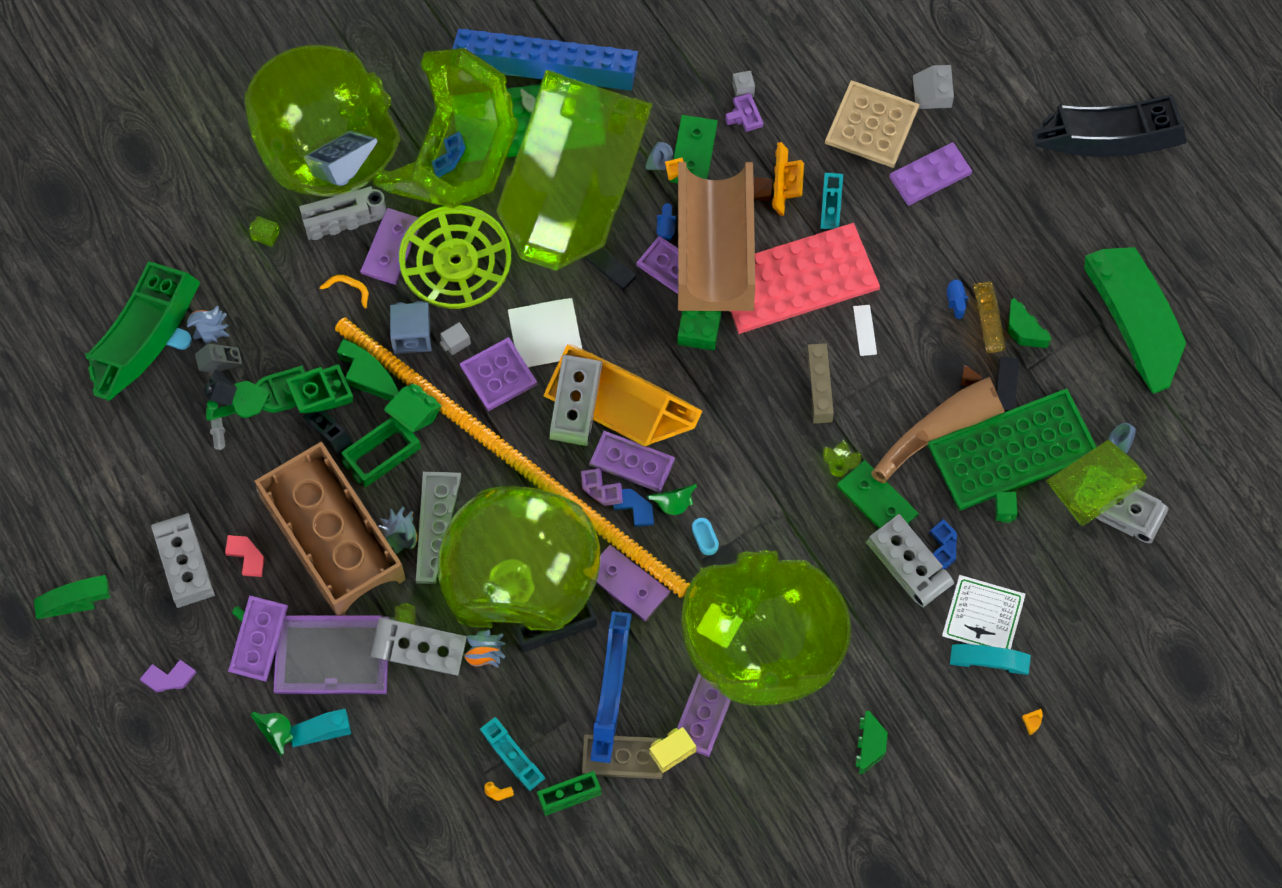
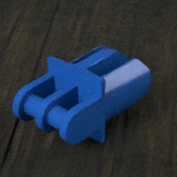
[656,203,676,242]
[946,280,969,319]

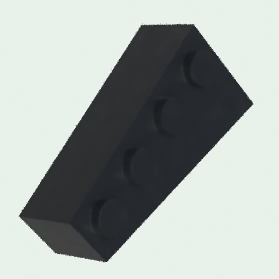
[516,584,597,653]

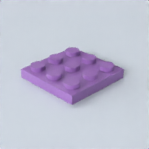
[460,337,537,411]

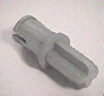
[210,418,225,450]

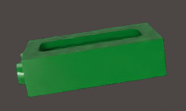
[341,417,421,488]

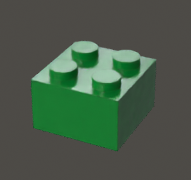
[678,311,721,351]

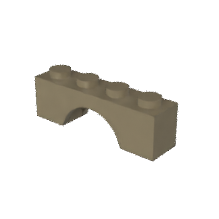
[807,343,834,423]

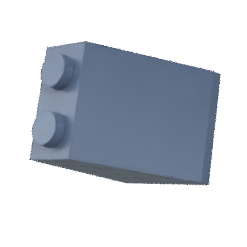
[390,301,432,354]

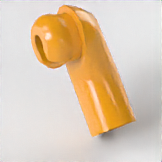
[484,782,514,801]

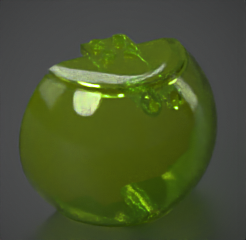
[244,45,400,197]
[437,486,600,631]
[681,550,851,706]

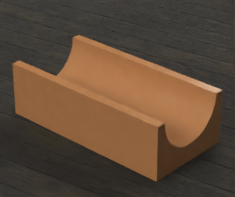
[678,162,755,311]
[254,441,406,616]

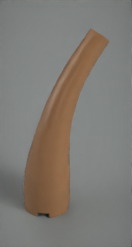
[872,377,1005,483]

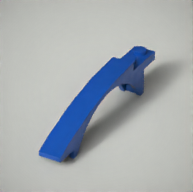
[591,611,632,763]

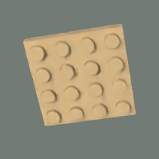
[825,80,920,168]

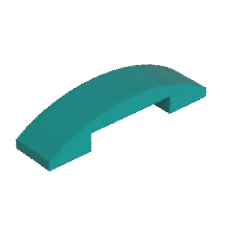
[950,644,1031,675]
[480,717,546,791]

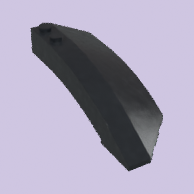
[1032,94,1186,157]

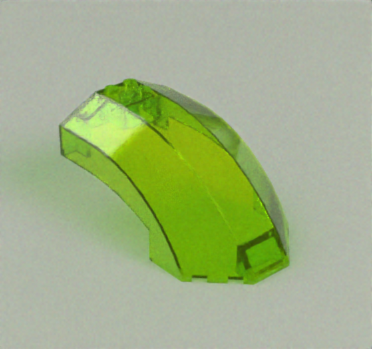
[496,69,653,271]

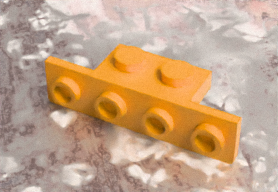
[772,142,804,216]

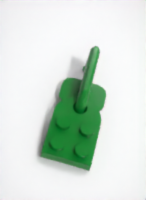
[205,366,305,421]

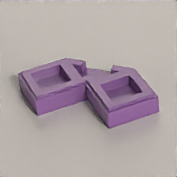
[581,468,623,506]
[140,660,196,692]

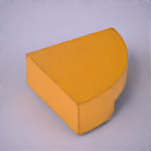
[665,157,683,180]
[1022,709,1043,735]

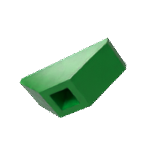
[1007,298,1051,348]
[856,711,888,774]

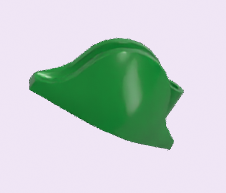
[647,484,697,515]
[251,712,293,756]

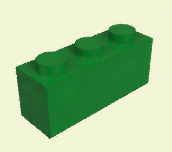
[537,771,601,816]

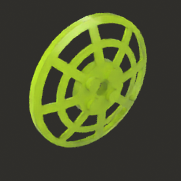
[399,205,511,309]

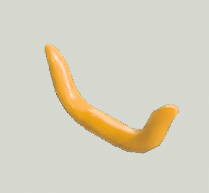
[319,275,369,309]

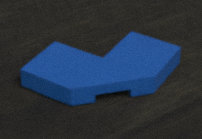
[431,132,466,178]
[613,489,654,527]
[929,519,957,570]

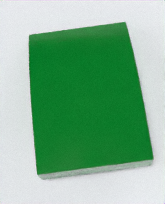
[285,364,353,413]

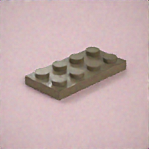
[582,735,664,779]

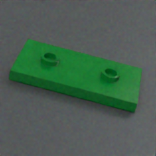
[670,115,718,183]
[837,460,919,529]

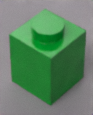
[995,492,1017,523]

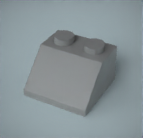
[913,65,954,109]

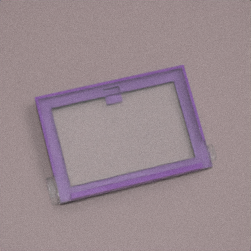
[273,616,396,694]

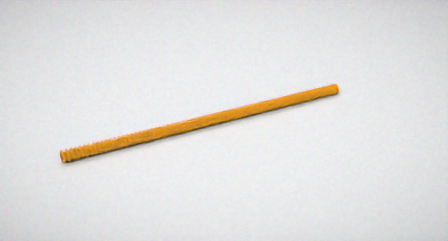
[335,317,691,598]

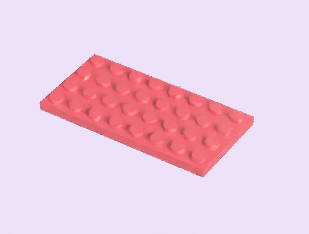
[730,223,880,334]

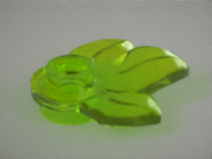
[823,441,861,477]

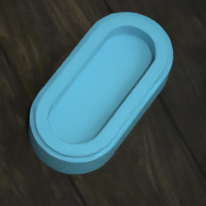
[166,328,192,349]
[692,518,719,555]

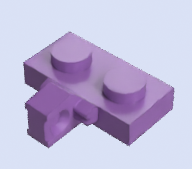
[725,93,763,132]

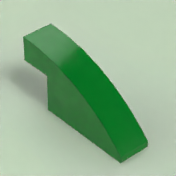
[337,339,399,401]
[34,575,110,619]

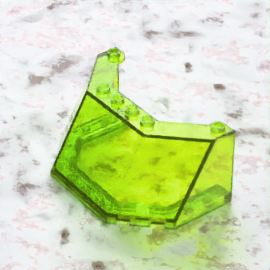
[373,48,518,208]

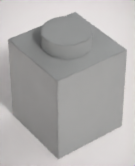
[732,70,755,97]
[440,322,471,355]

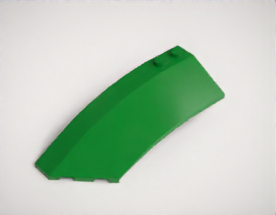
[1084,247,1186,394]
[85,261,200,401]

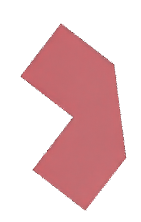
[225,535,265,577]

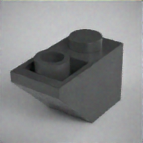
[195,344,242,372]

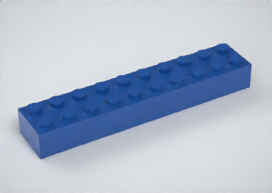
[452,29,638,91]

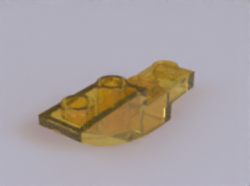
[973,281,1005,353]

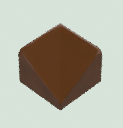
[753,177,772,201]
[961,365,982,386]

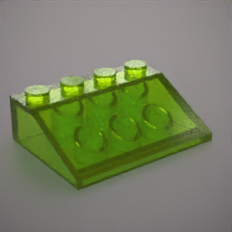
[1047,439,1147,526]

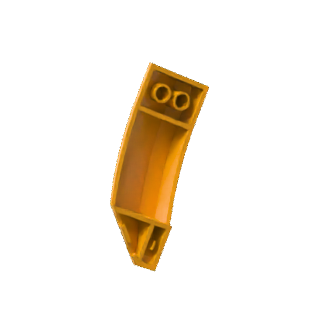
[543,344,703,446]

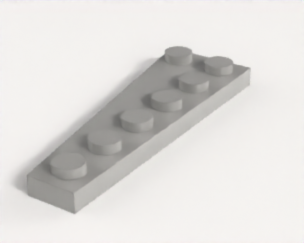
[416,472,461,584]

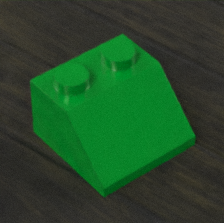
[384,383,442,433]

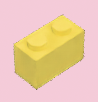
[649,727,696,773]

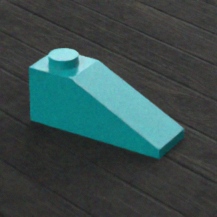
[820,172,843,229]
[290,709,351,747]

